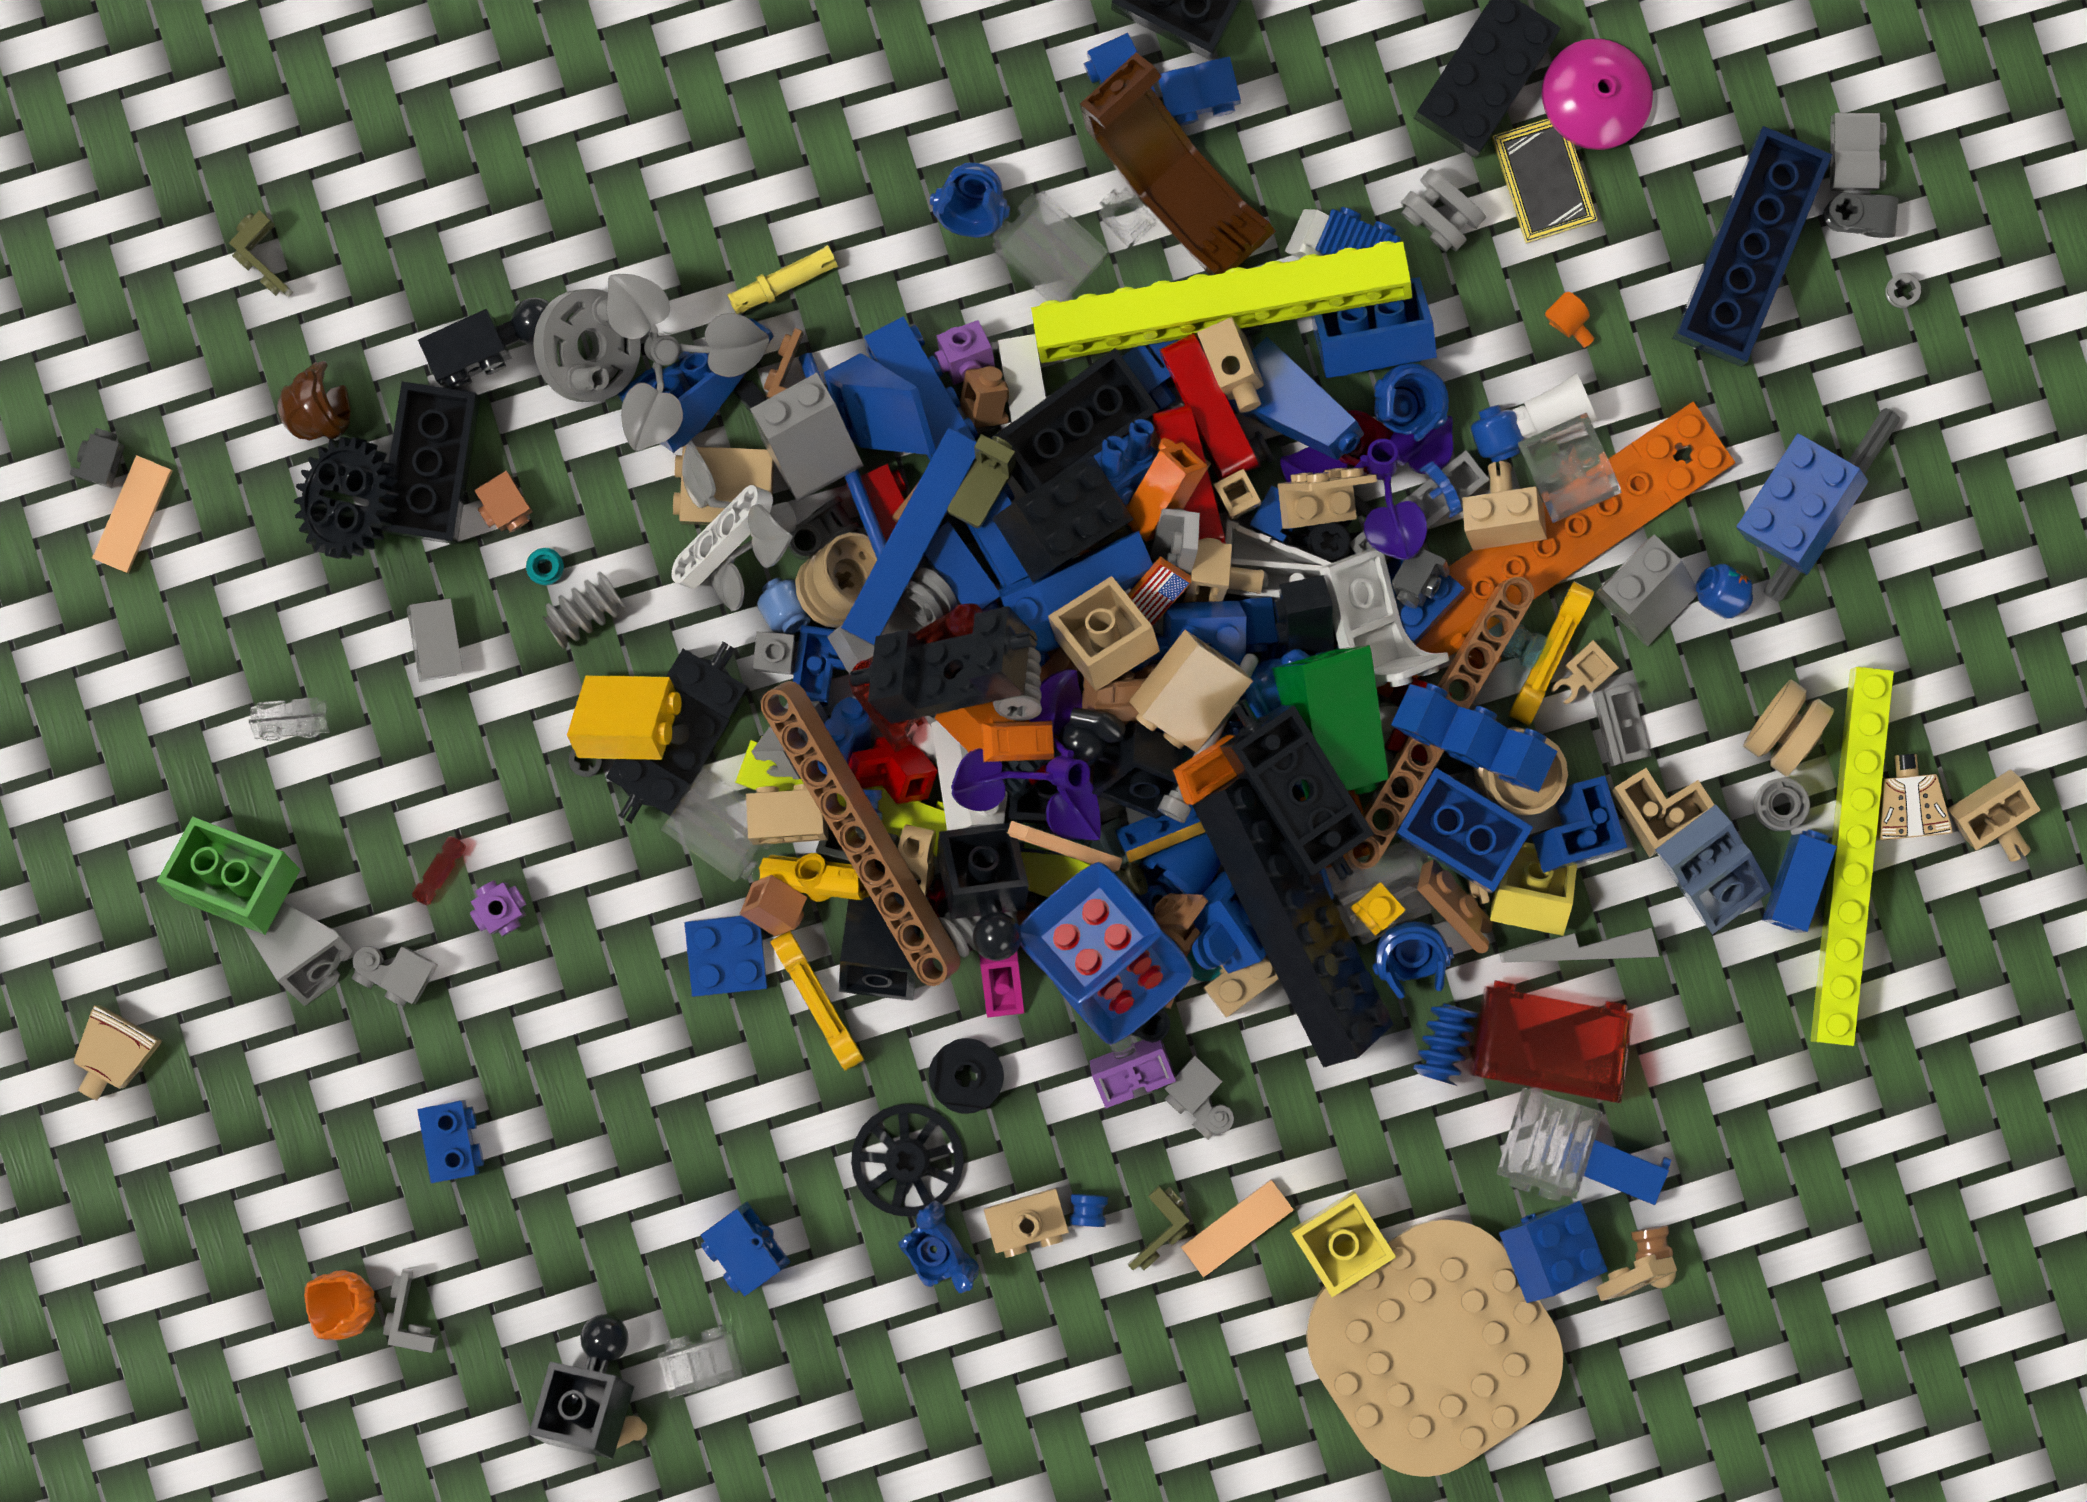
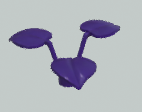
[1280,415,1453,560]
[951,669,1101,840]

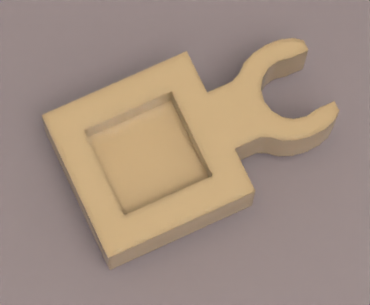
[1551,640,1619,704]

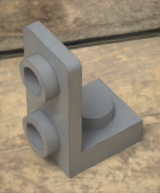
[383,1269,439,1353]

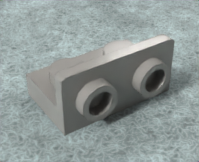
[1150,508,1200,593]

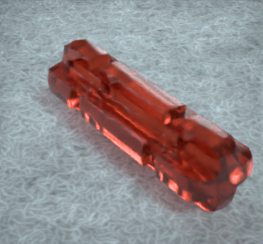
[412,836,466,905]

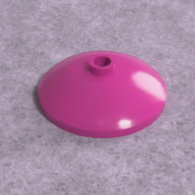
[1542,39,1653,150]

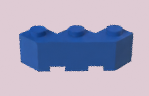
[1391,683,1558,793]

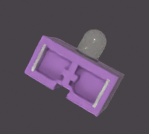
[1089,1035,1176,1109]

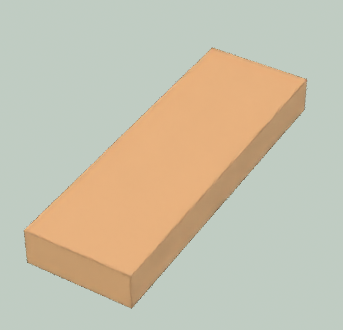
[92,455,173,574]
[1007,821,1123,872]
[1181,1179,1294,1278]

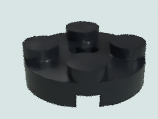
[928,1038,1004,1114]

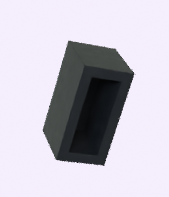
[1274,575,1334,655]

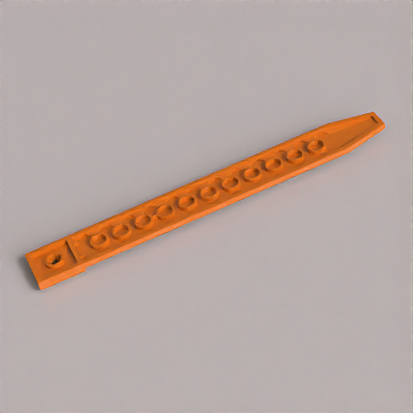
[1236,401,1735,721]

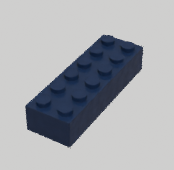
[1672,126,1832,367]

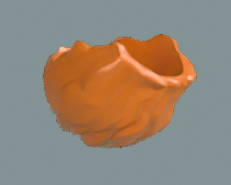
[304,1270,376,1340]

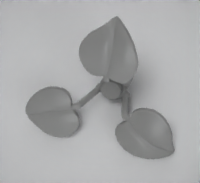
[606,274,769,451]
[682,441,796,612]

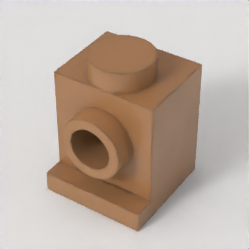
[960,366,1009,428]

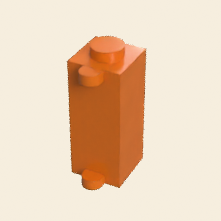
[1126,438,1208,542]

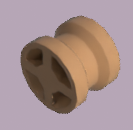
[1631,1226,1673,1260]

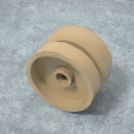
[1743,679,1834,777]
[1473,727,1568,816]

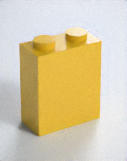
[567,676,681,760]

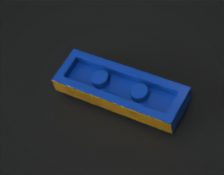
[1115,805,1205,863]

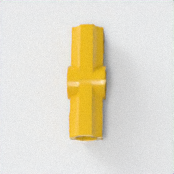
[759,853,870,902]

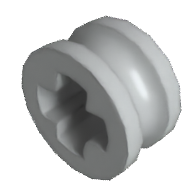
[1885,273,1921,308]

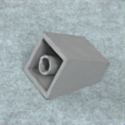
[750,373,863,502]
[1593,534,1698,647]

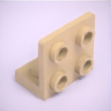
[1278,468,1377,529]

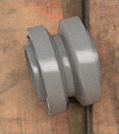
[900,568,957,628]
[1753,778,1810,831]

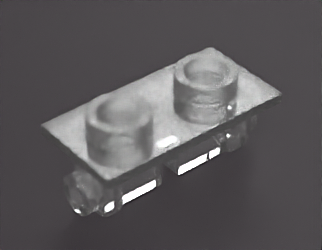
[249,697,330,741]

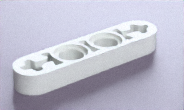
[672,485,773,589]

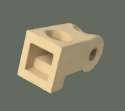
[1214,469,1261,521]
[895,824,936,897]

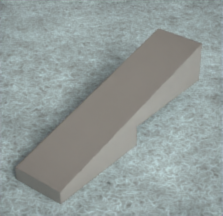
[1349,451,1490,561]
[1499,928,1660,963]

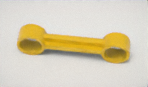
[1509,581,1594,726]
[770,931,865,1071]

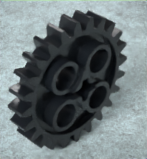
[294,436,399,560]

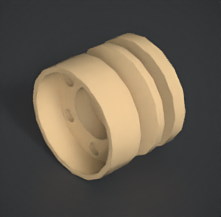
[795,532,877,628]

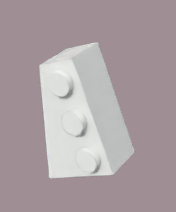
[931,721,1007,831]

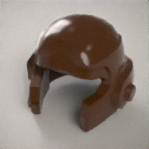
[277,361,351,441]

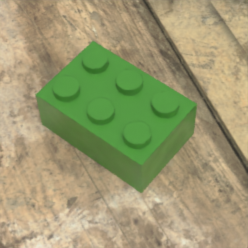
[156,816,301,935]

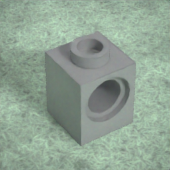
[753,631,796,675]

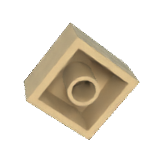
[1048,576,1160,691]

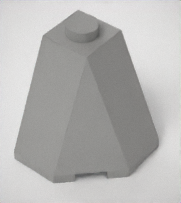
[243,902,352,1006]

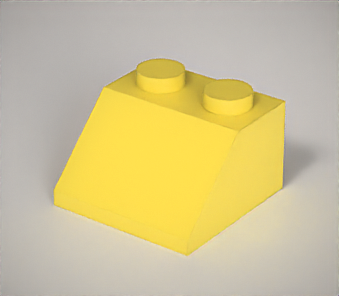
[1490,842,1577,936]
[1290,1191,1396,1297]

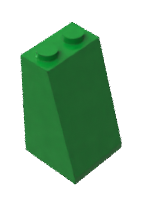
[1272,645,1389,799]

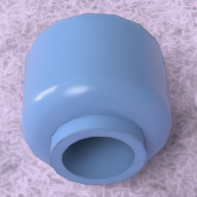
[757,578,810,635]

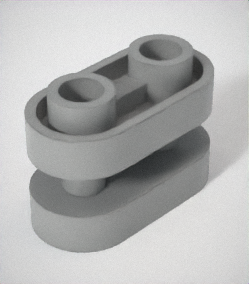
[1400,168,1486,252]

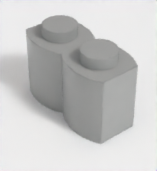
[1830,113,1887,191]

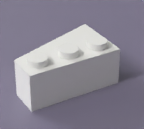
[1223,519,1331,606]

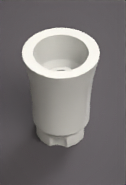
[1513,373,1598,444]

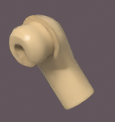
[617,1416,647,1448]

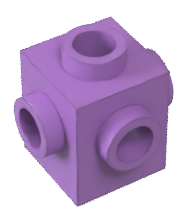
[934,320,995,385]
[470,880,527,937]

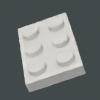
[1319,548,1449,687]

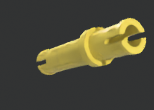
[727,245,838,315]

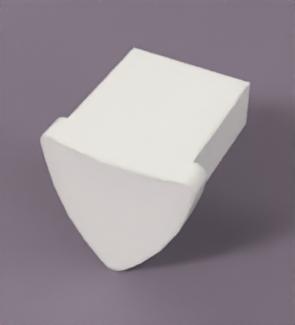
[1285,209,1329,259]

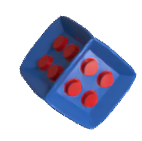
[1020,862,1193,1044]

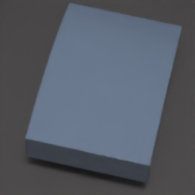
[1655,804,1772,935]

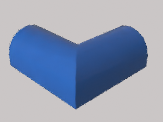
[793,625,846,707]

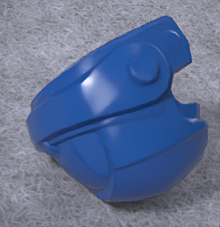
[930,163,1010,238]
[1374,363,1449,442]
[1373,922,1454,999]

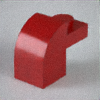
[848,737,938,804]

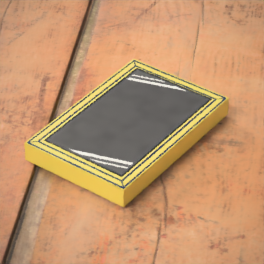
[1492,119,1598,244]

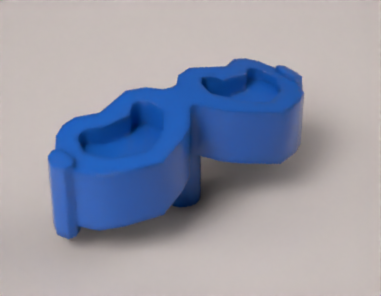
[1419,461,1463,519]

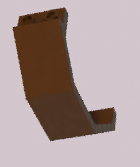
[1080,52,1276,275]

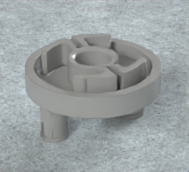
[534,289,641,402]

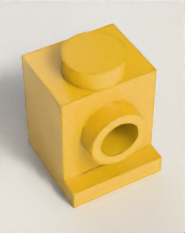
[1350,882,1406,936]

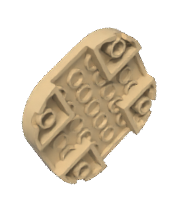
[1306,1219,1563,1477]

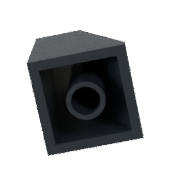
[839,892,922,1001]

